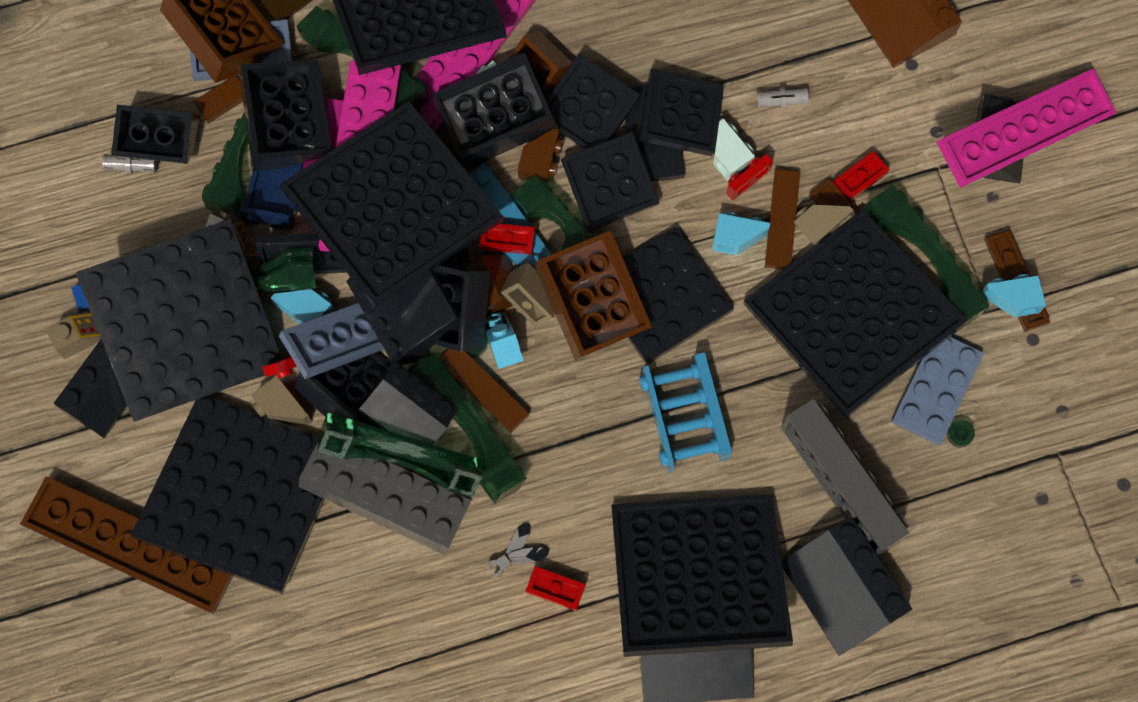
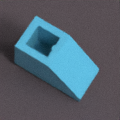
[712,212,770,255]
[982,274,1046,317]
[485,312,524,369]

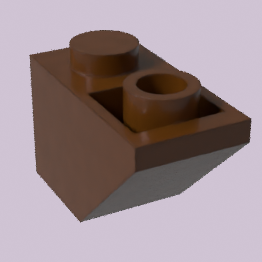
[518,128,563,185]

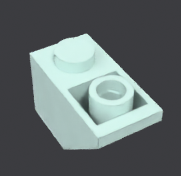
[713,119,755,182]

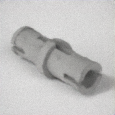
[756,88,809,108]
[102,154,157,174]

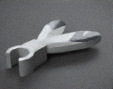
[486,524,549,578]

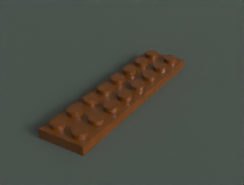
[20,476,233,614]

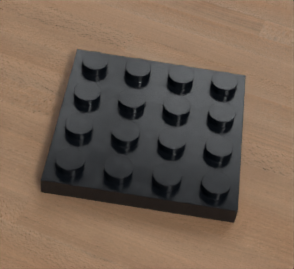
[623,227,734,366]

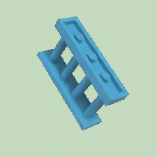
[639,352,732,473]

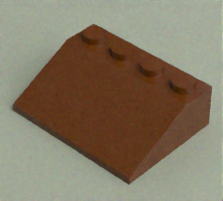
[160,0,284,83]
[848,0,962,68]
[534,230,652,360]

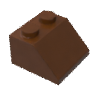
[508,31,573,97]
[462,254,513,318]

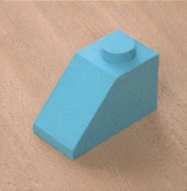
[271,289,334,324]

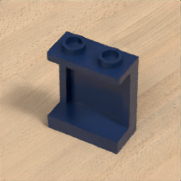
[239,163,303,230]

